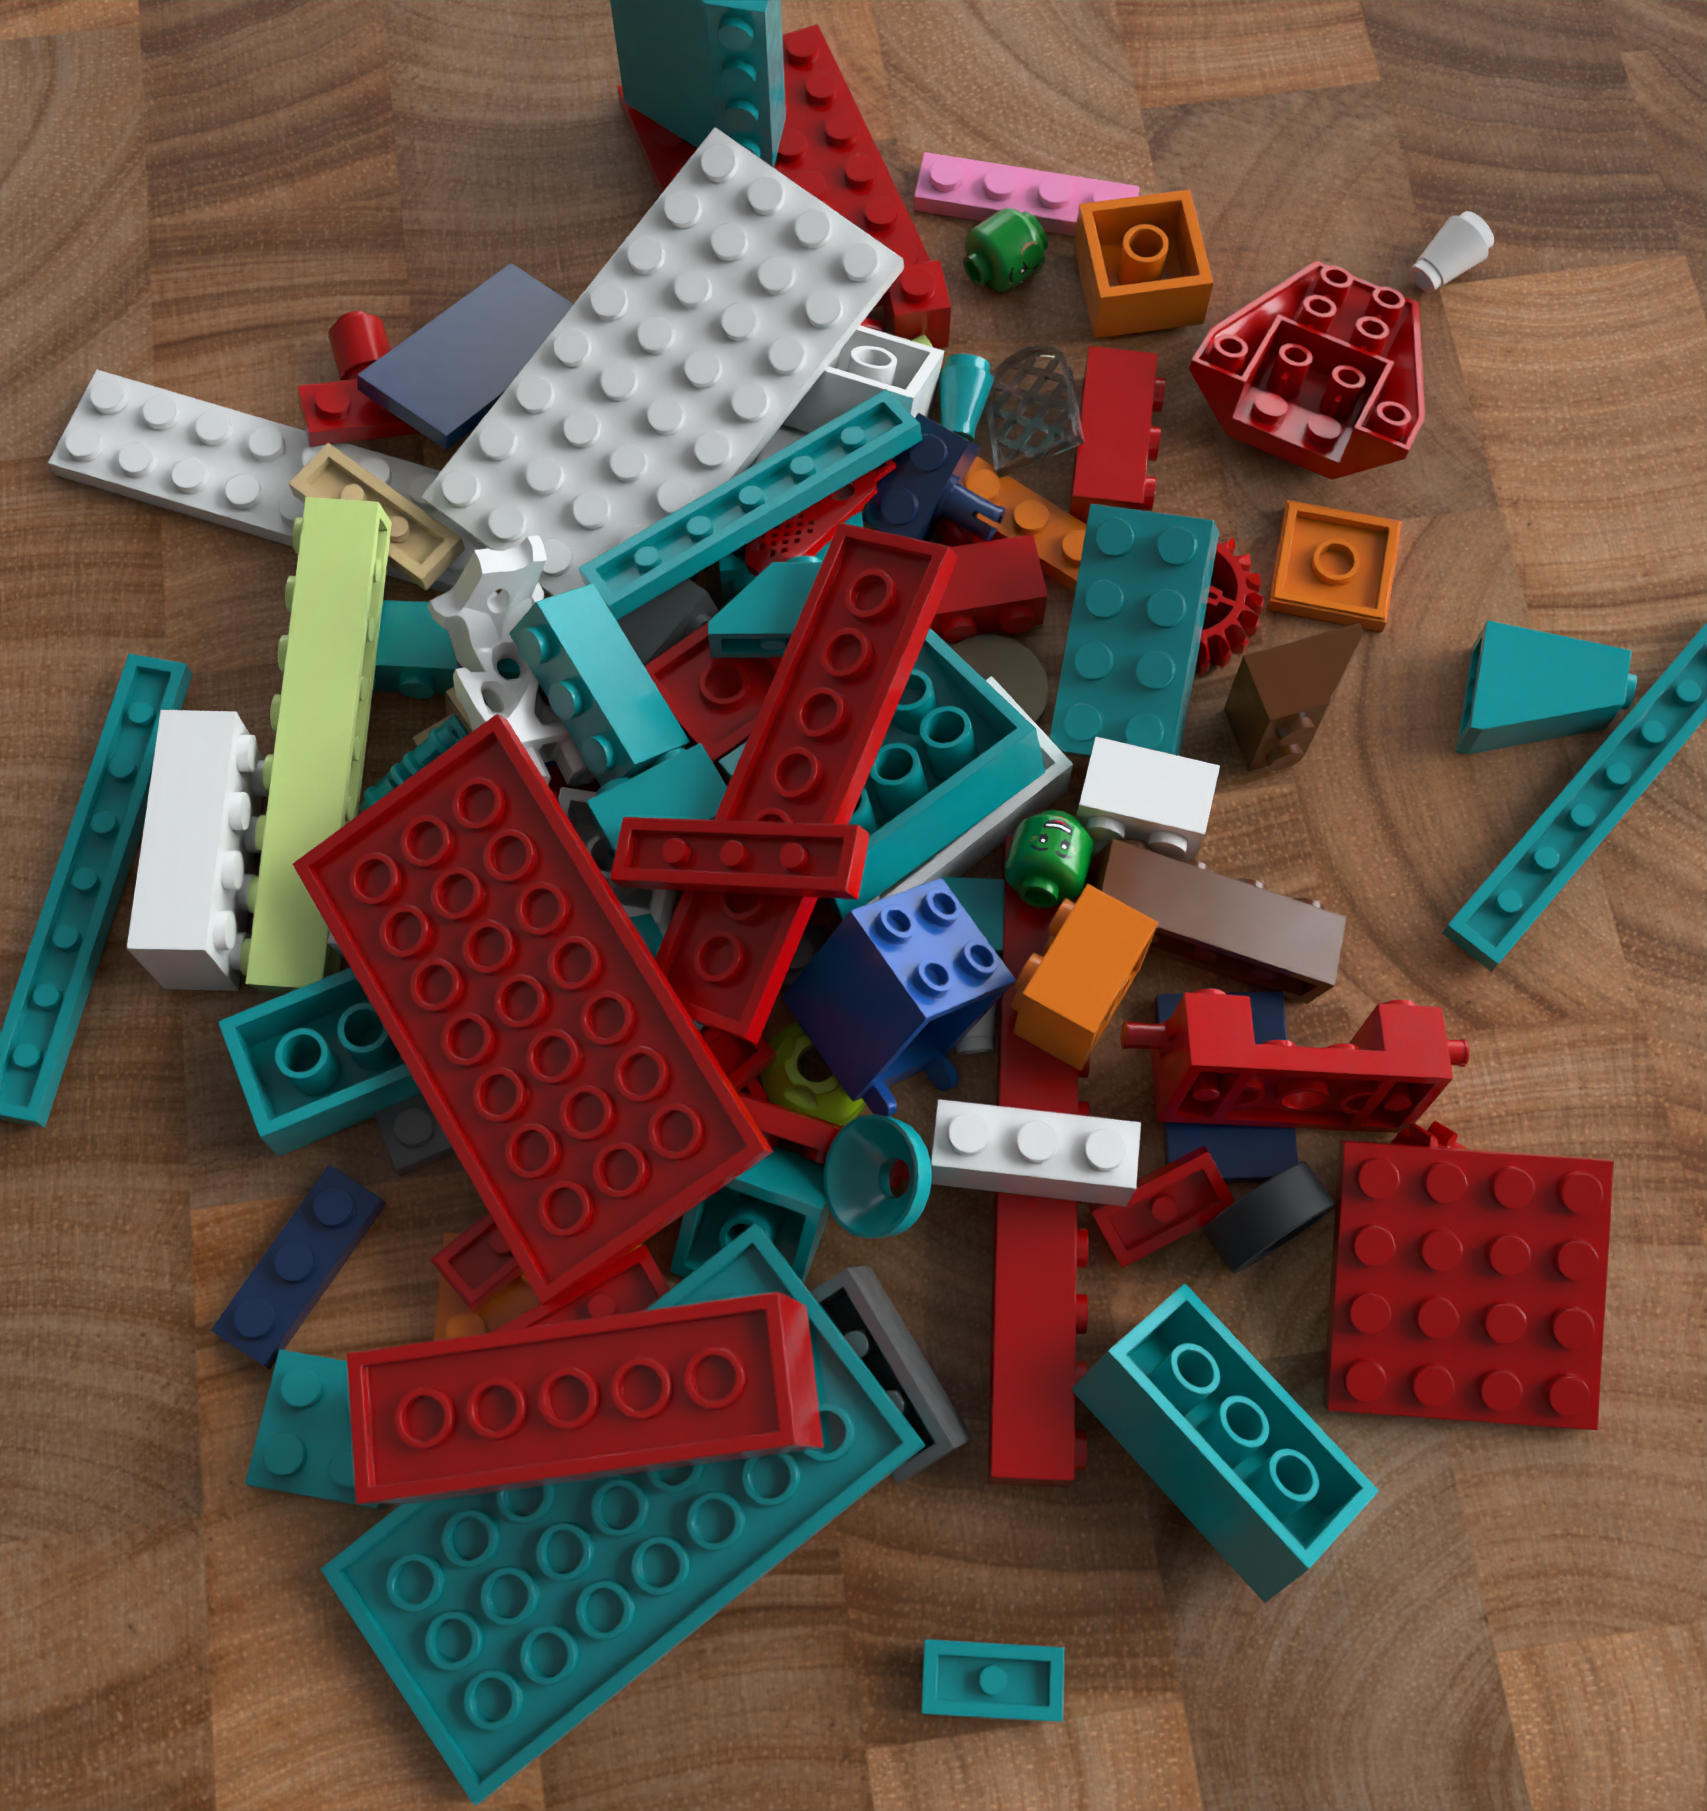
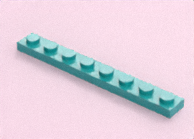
[1442,623,1707,972]
[0,653,193,1128]

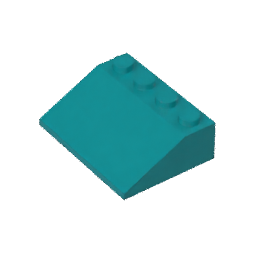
[610,0,786,168]
[718,628,1046,920]

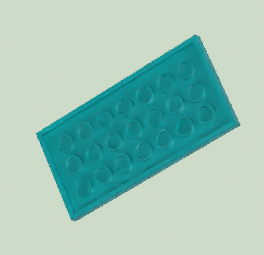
[320,1223,926,1806]

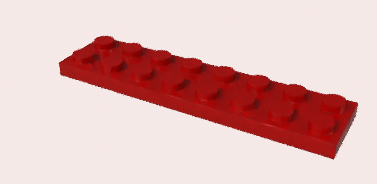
[655,522,959,1045]

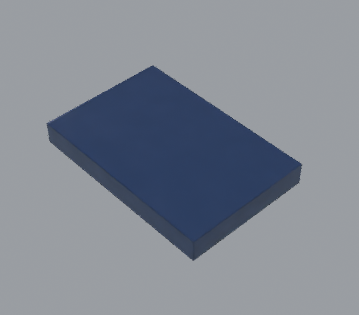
[1154,991,1298,1183]

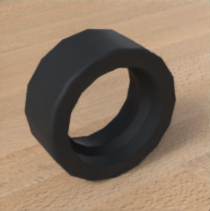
[1203,1161,1335,1273]

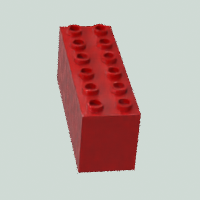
[346,1292,824,1504]

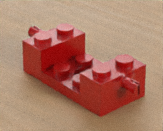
[1120,989,1470,1133]

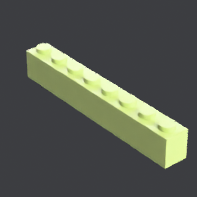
[240,497,392,994]

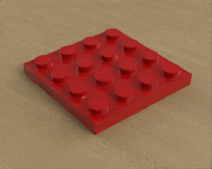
[1323,1140,1614,1430]

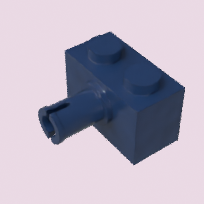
[862,412,1006,542]

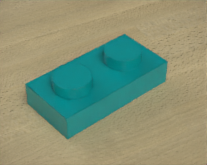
[921,1639,1065,1722]

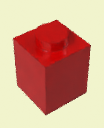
[883,260,951,349]

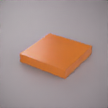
[1266,500,1402,632]

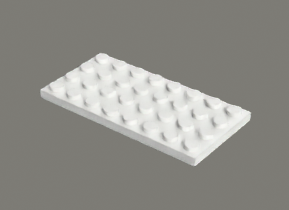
[421,127,904,597]

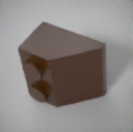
[1224,623,1364,771]

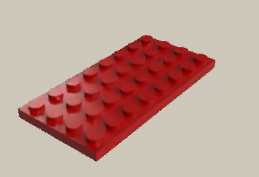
[293,714,773,1305]

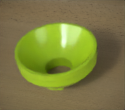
[760,1021,866,1126]

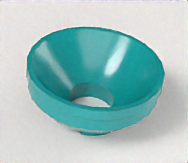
[823,1114,932,1239]

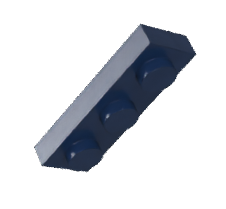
[210,1165,386,1369]

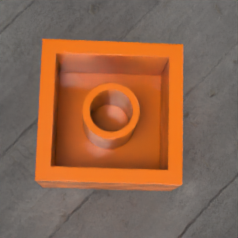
[1073,189,1213,338]
[1010,884,1159,1071]

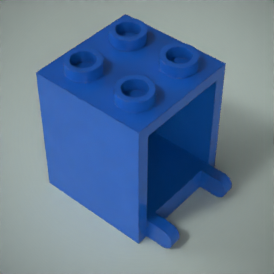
[782,878,1016,1117]

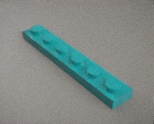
[578,389,922,620]

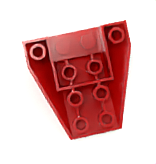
[1189,261,1425,480]

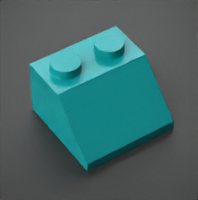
[669,1147,830,1284]

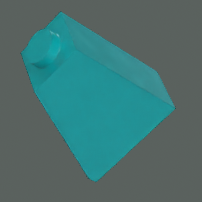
[1455,620,1637,755]

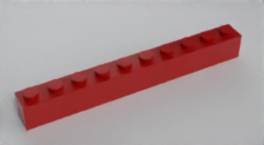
[987,836,1090,1488]

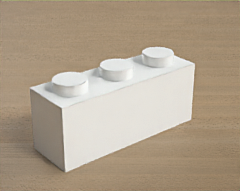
[931,1099,1141,1206]

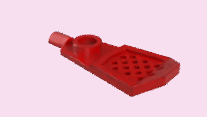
[745,460,896,577]

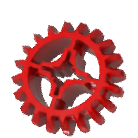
[1195,538,1264,678]

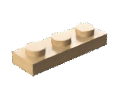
[288,443,465,591]

